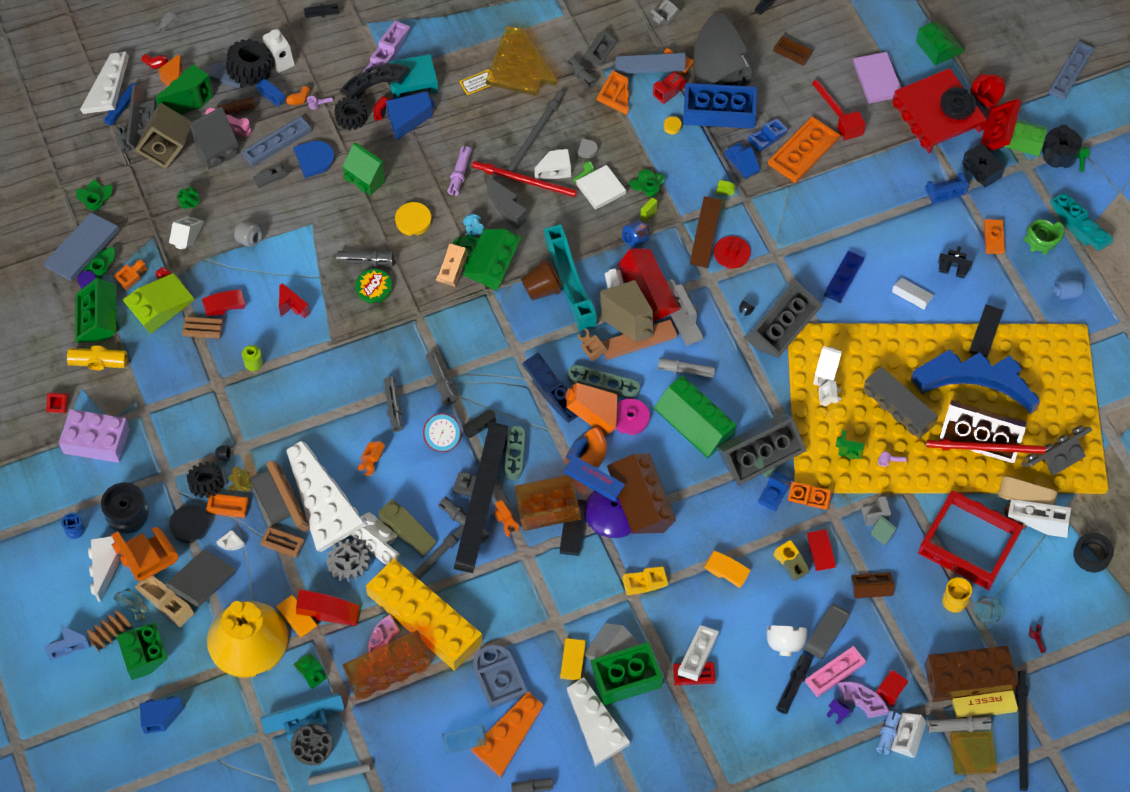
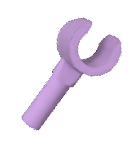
[307,96,333,110]
[878,452,906,467]

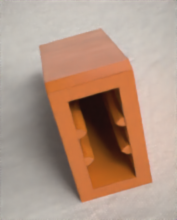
[565,383,617,436]

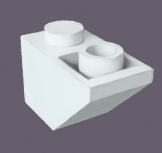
[813,346,842,386]

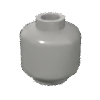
[234,221,262,247]

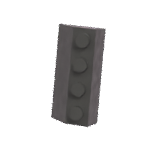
[744,280,823,358]
[717,412,807,486]

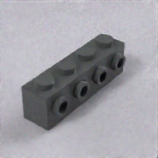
[863,367,938,439]

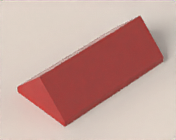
[617,249,680,322]

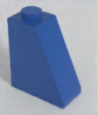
[386,91,435,140]

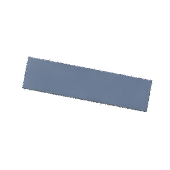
[1048,41,1095,100]
[615,53,686,74]
[242,116,312,167]

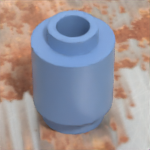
[1053,280,1083,300]

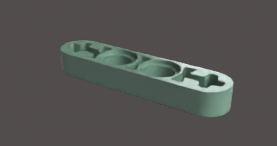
[568,365,640,399]

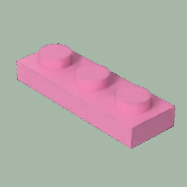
[805,646,866,698]

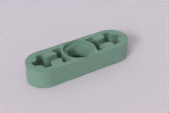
[505,426,525,480]

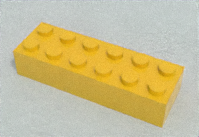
[366,558,482,671]

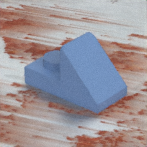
[45,626,90,661]

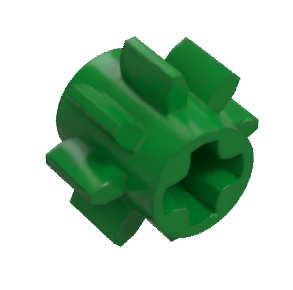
[177,186,200,210]

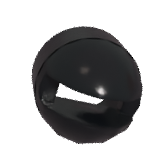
[739,300,755,316]
[215,445,231,461]

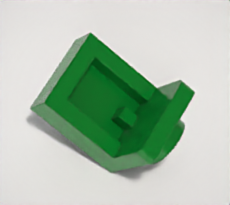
[835,430,864,459]
[293,653,327,689]

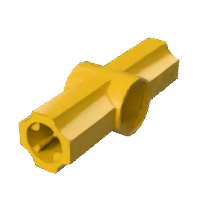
[67,346,127,371]

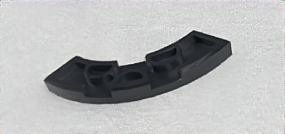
[340,63,411,99]

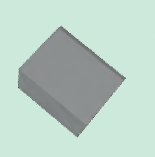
[584,623,640,660]

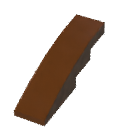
[690,196,722,268]

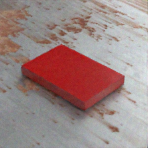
[981,98,1021,151]

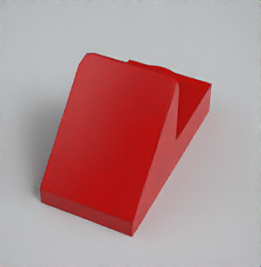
[279,283,310,318]

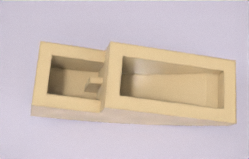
[135,576,194,627]

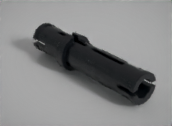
[776,655,812,714]

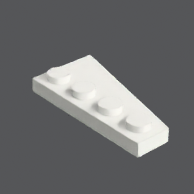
[80,52,129,114]
[567,678,630,767]

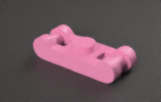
[206,108,251,137]

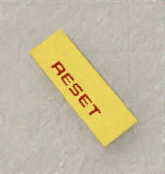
[952,690,1018,719]

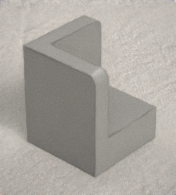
[861,496,891,526]

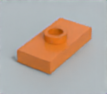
[984,219,1005,254]

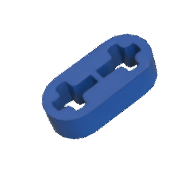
[256,79,286,107]

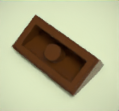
[851,572,894,598]

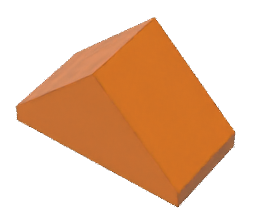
[158,55,183,86]

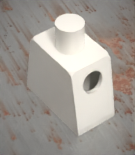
[263,29,294,73]

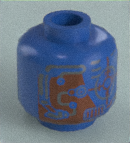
[622,220,650,247]

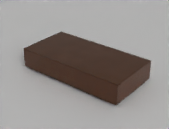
[773,36,813,66]

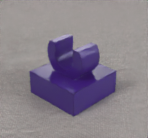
[827,698,854,724]

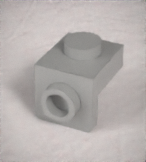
[650,0,680,27]

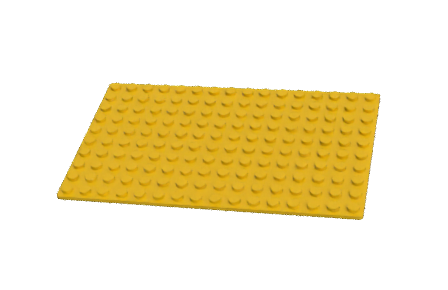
[788,323,1108,494]

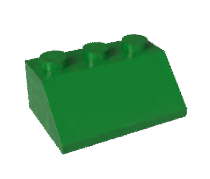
[463,229,521,291]
[75,278,117,343]
[590,642,663,706]

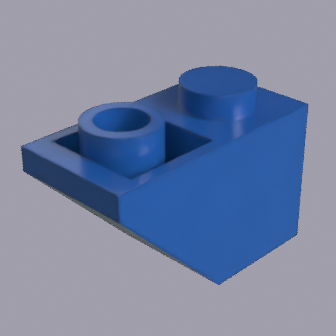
[140,696,184,734]

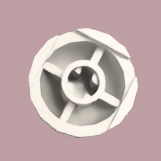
[766,626,807,656]

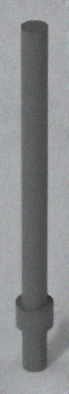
[506,91,564,172]
[379,525,464,614]

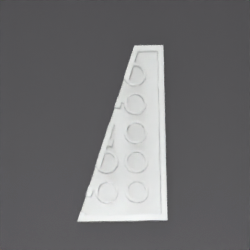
[286,441,368,552]

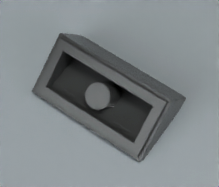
[583,30,617,66]

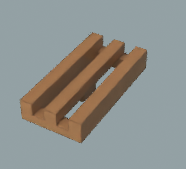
[182,317,223,339]
[260,526,305,559]

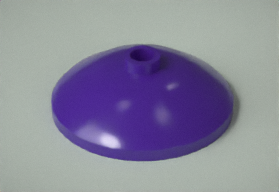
[585,490,632,538]

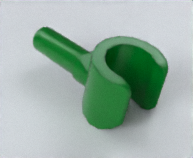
[1078,147,1090,172]

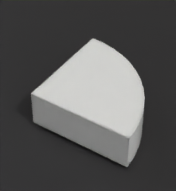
[216,530,245,550]

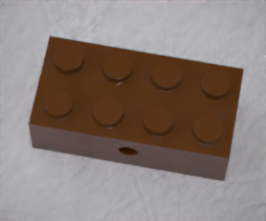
[924,646,1018,702]

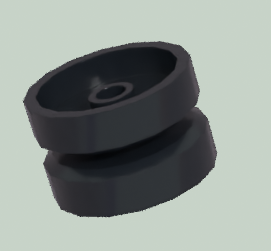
[101,482,149,533]

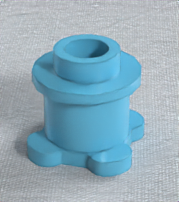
[463,214,484,236]

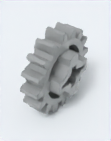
[326,539,370,582]

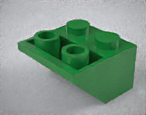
[116,622,168,680]

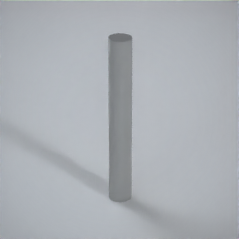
[307,763,370,786]

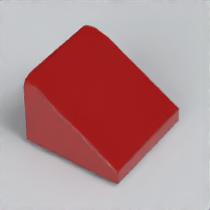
[46,393,69,413]

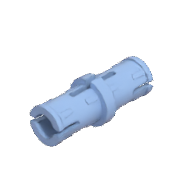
[876,711,901,754]

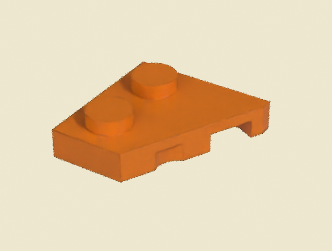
[596,70,629,115]

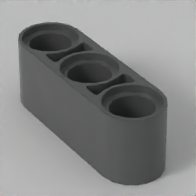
[250,470,291,525]
[804,603,851,660]

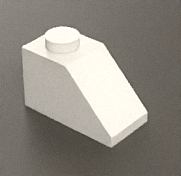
[534,149,571,181]
[169,216,204,249]

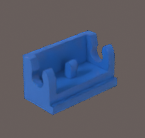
[925,173,969,204]

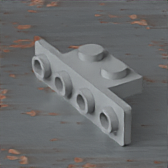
[666,279,703,346]

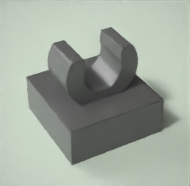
[453,472,476,497]

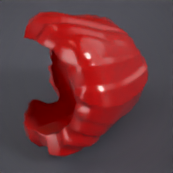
[970,73,1006,108]

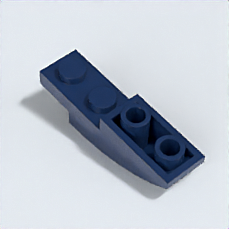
[522,352,578,423]

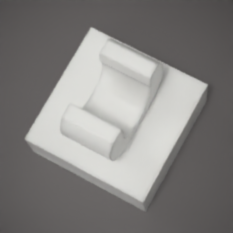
[818,380,842,406]

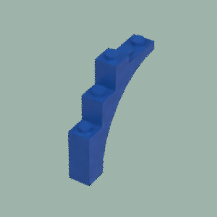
[911,349,1040,414]

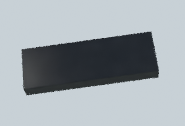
[969,304,1004,358]
[560,498,586,556]

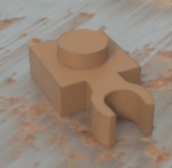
[577,329,607,362]

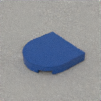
[293,141,334,178]

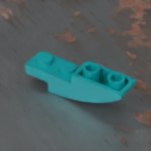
[1050,192,1113,251]

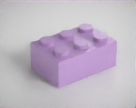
[59,409,130,463]

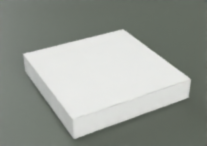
[576,165,626,210]

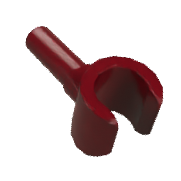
[1028,624,1046,654]

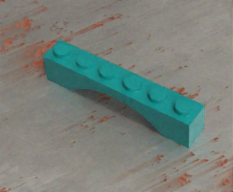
[543,224,597,331]

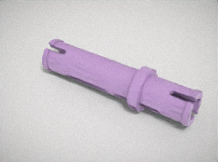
[447,146,472,196]

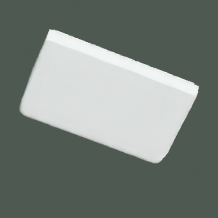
[892,278,934,310]
[891,713,926,758]

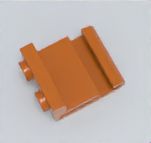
[111,527,178,581]

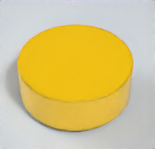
[663,116,682,135]

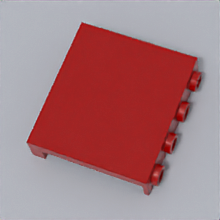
[892,68,987,154]

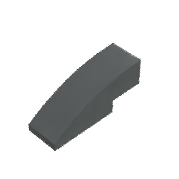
[486,176,527,229]

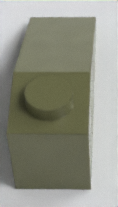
[378,499,437,557]

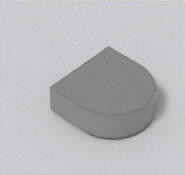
[578,139,598,158]

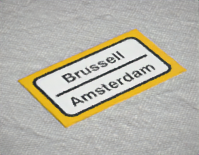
[459,69,497,95]

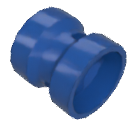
[61,513,85,539]

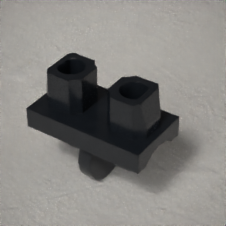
[938,246,973,279]

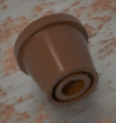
[521,260,563,301]

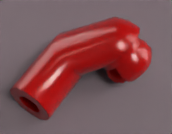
[374,96,391,121]

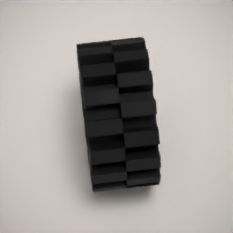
[334,96,368,130]
[187,462,224,498]

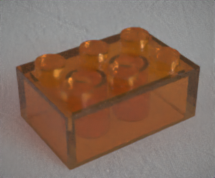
[514,475,582,531]

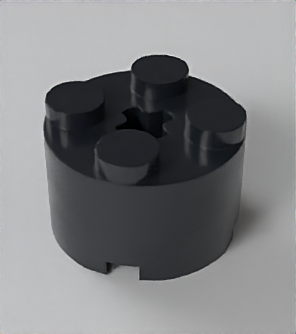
[1042,125,1083,168]

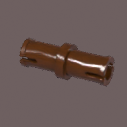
[217,97,255,114]

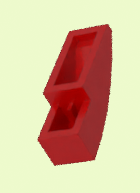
[296,589,360,626]

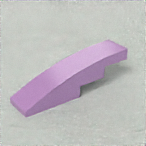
[362,21,410,73]

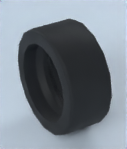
[1073,532,1114,573]

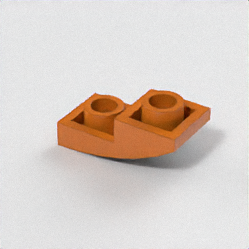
[787,482,833,510]

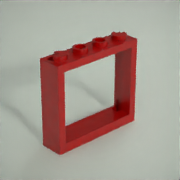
[918,490,1024,591]

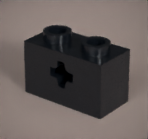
[962,143,1005,188]

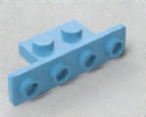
[260,693,344,741]

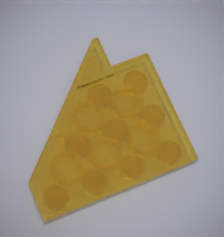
[486,26,557,96]

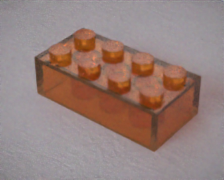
[342,630,430,700]

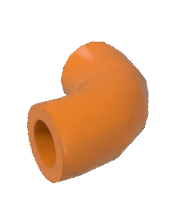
[580,427,607,469]

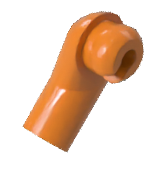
[286,86,310,105]

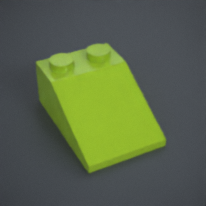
[123,273,195,334]

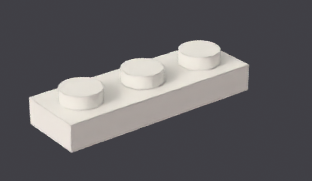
[678,625,719,681]

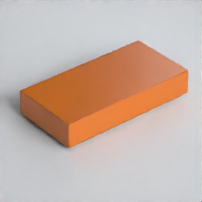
[206,494,249,518]

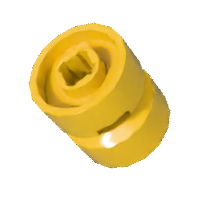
[942,577,972,613]

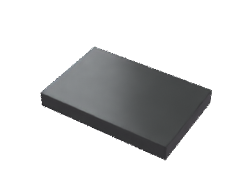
[166,549,236,607]

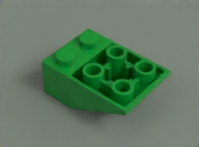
[156,64,214,115]

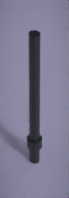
[1016,671,1028,791]

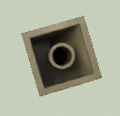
[134,103,192,169]
[600,280,653,342]

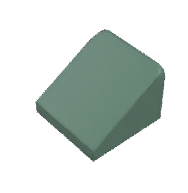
[871,516,897,545]

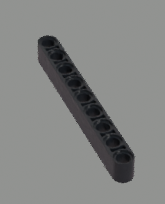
[454,421,509,574]

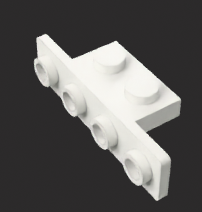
[350,512,400,565]

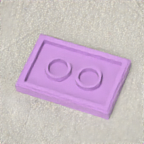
[853,52,901,104]

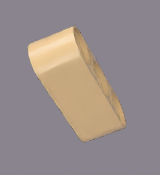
[998,476,1058,505]

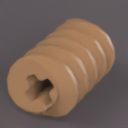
[87,610,133,653]

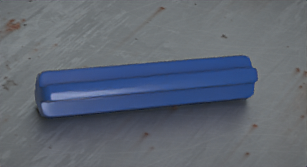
[103,83,139,126]

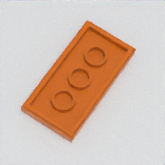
[768,116,840,183]

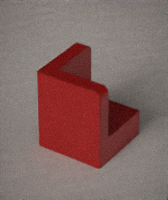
[837,111,866,141]
[877,670,908,707]

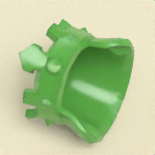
[1023,219,1065,255]

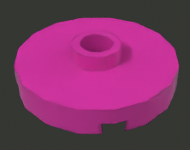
[616,399,650,435]

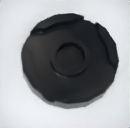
[940,87,976,120]
[169,505,210,543]

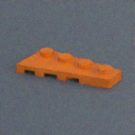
[471,692,543,778]

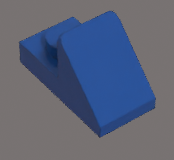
[725,142,760,179]
[758,471,794,512]

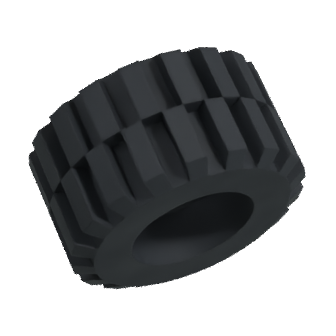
[226,39,272,86]

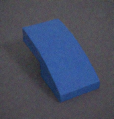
[748,118,788,152]

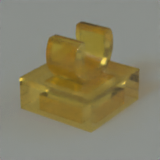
[228,466,252,492]

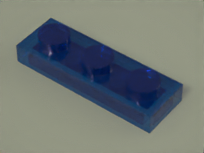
[824,251,865,303]

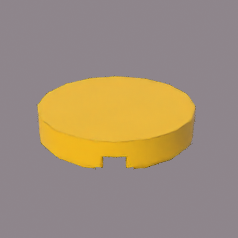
[395,202,431,236]

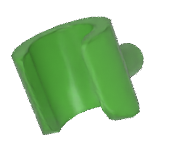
[572,161,595,183]

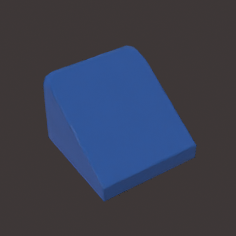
[566,438,587,460]

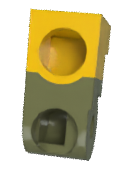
[773,540,809,581]

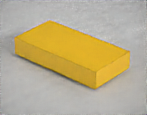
[560,638,586,681]

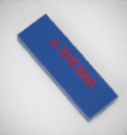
[563,456,625,502]

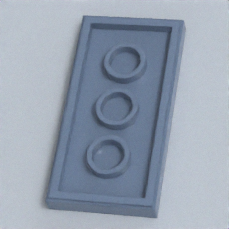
[43,213,119,281]

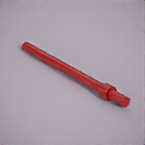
[472,161,577,197]
[926,439,1046,454]

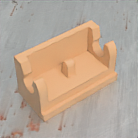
[436,244,468,287]

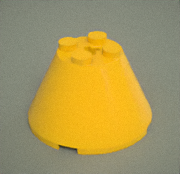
[207,601,288,678]

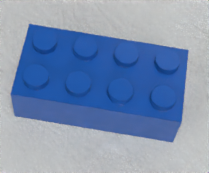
[683,83,757,129]

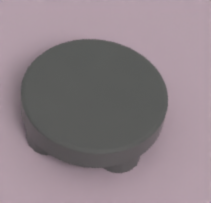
[291,723,333,765]

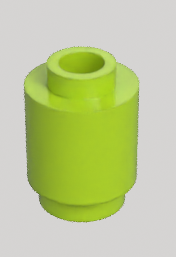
[242,345,263,371]

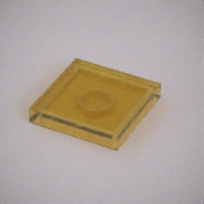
[949,731,997,775]

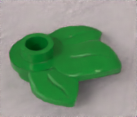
[629,169,665,197]
[76,179,113,210]
[84,247,116,276]

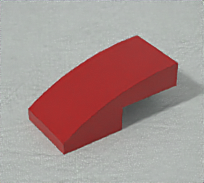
[202,289,246,316]
[806,529,836,571]

